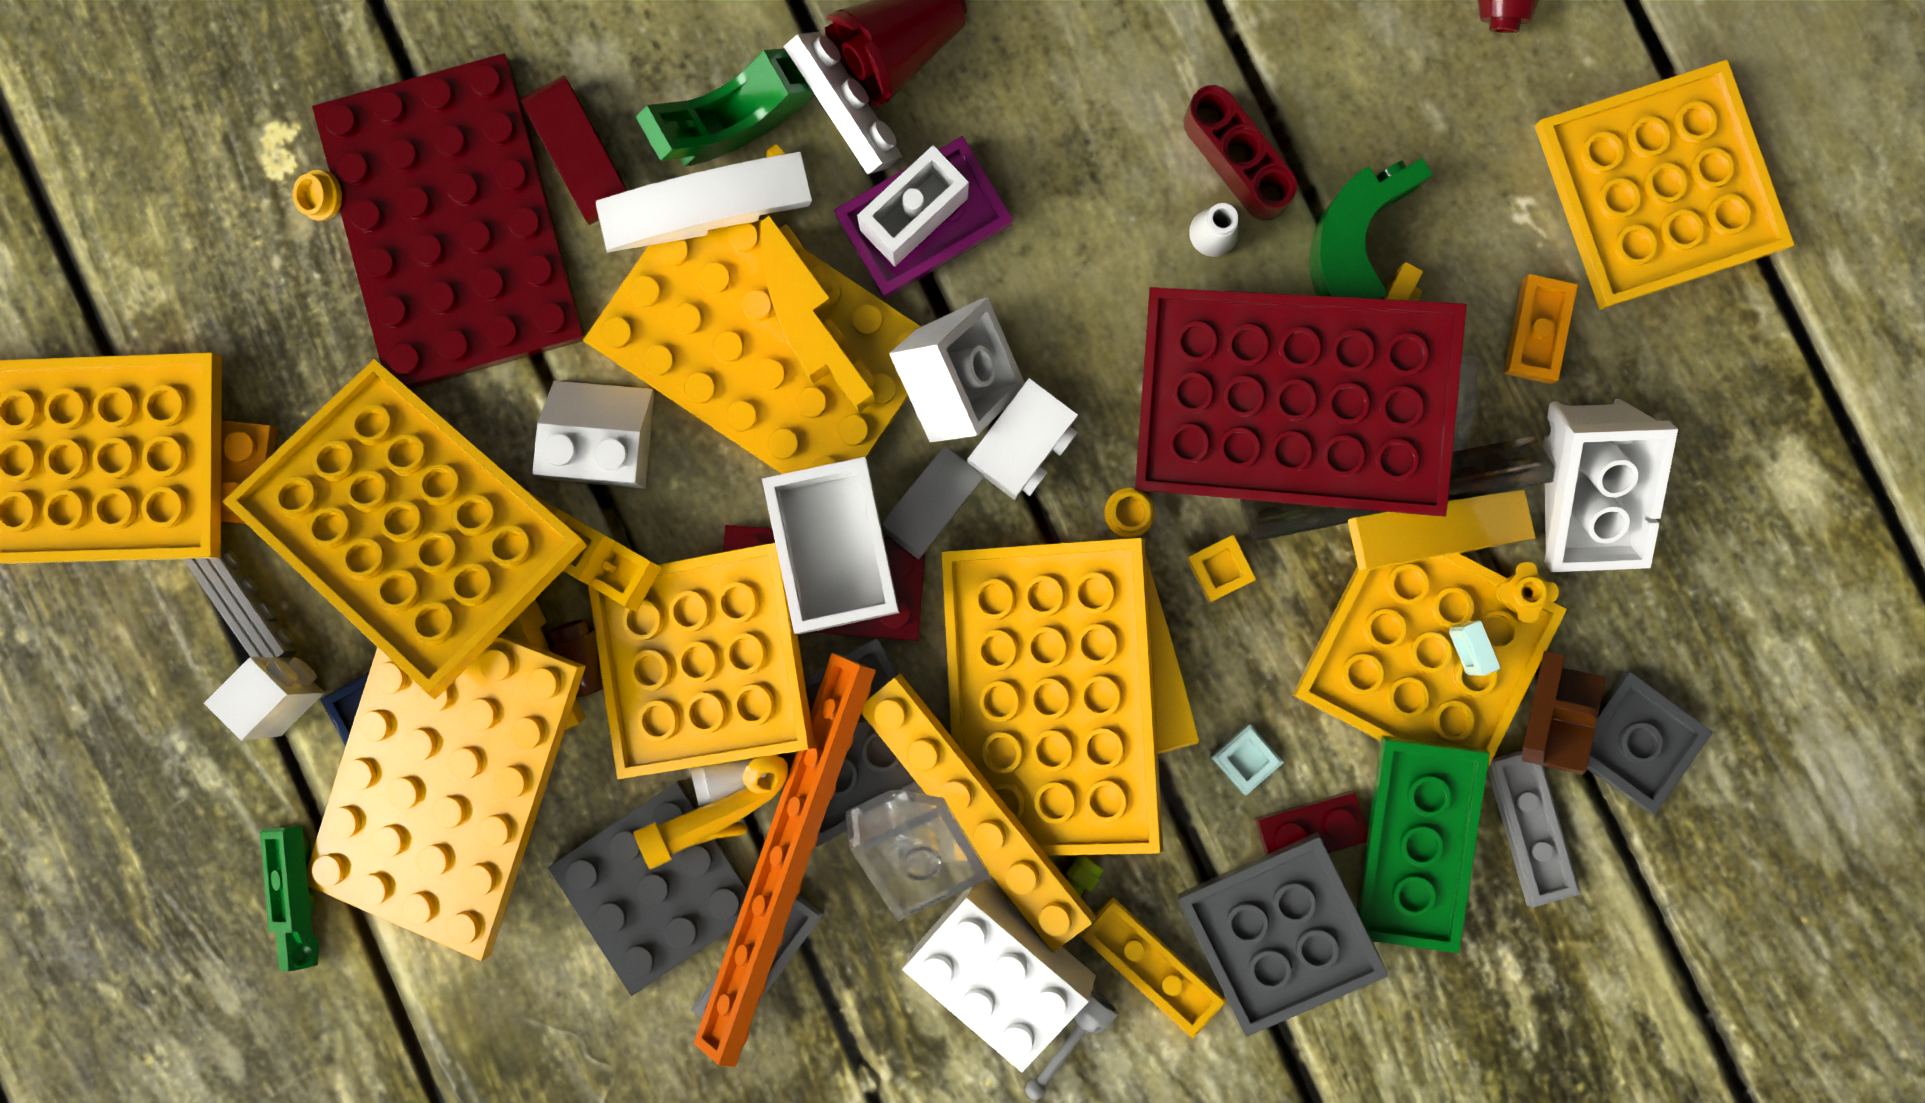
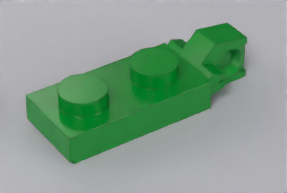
[260,825,319,971]

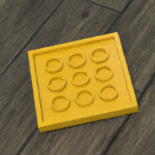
[1534,59,1794,310]
[588,543,815,779]
[1292,553,1567,770]

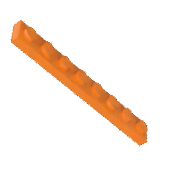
[693,653,876,1067]

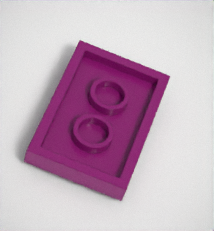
[833,136,1013,300]

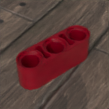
[520,75,628,225]
[1183,85,1297,221]

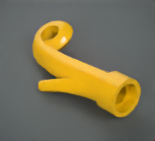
[633,755,789,870]

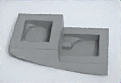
[881,446,984,560]

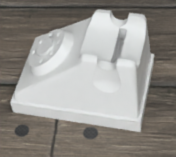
[1542,399,1678,572]

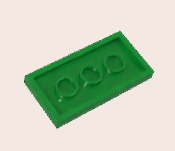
[1357,735,1490,953]

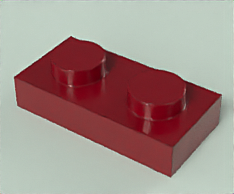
[1255,791,1367,855]

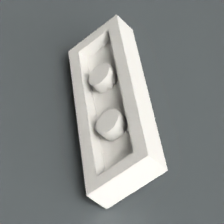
[783,32,903,174]

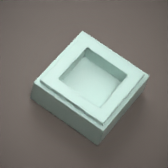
[1449,620,1501,676]
[1210,723,1284,796]

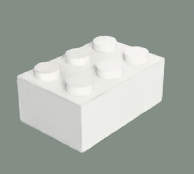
[762,457,900,635]
[902,875,1096,1073]

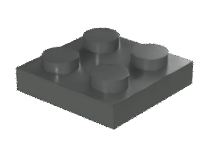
[1587,672,1713,814]

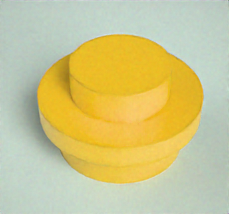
[293,170,342,221]
[1104,488,1155,538]

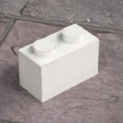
[857,145,969,267]
[967,378,1078,500]
[204,657,325,741]

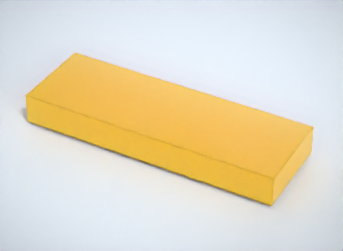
[1079,895,1227,1039]

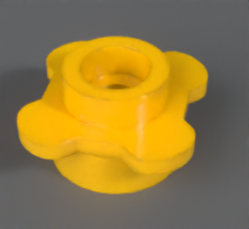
[1496,562,1559,623]

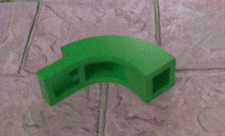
[636,48,815,167]
[1310,158,1433,299]

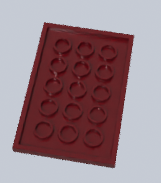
[312,53,585,389]
[1135,287,1467,517]

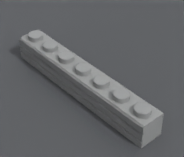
[183,534,297,658]

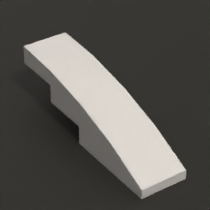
[596,152,812,253]

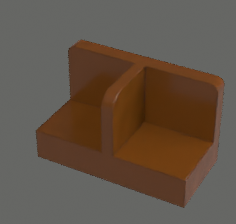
[1522,651,1605,774]

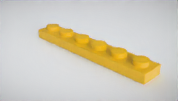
[861,673,1096,952]

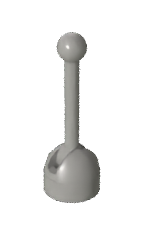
[1025,989,1119,1100]

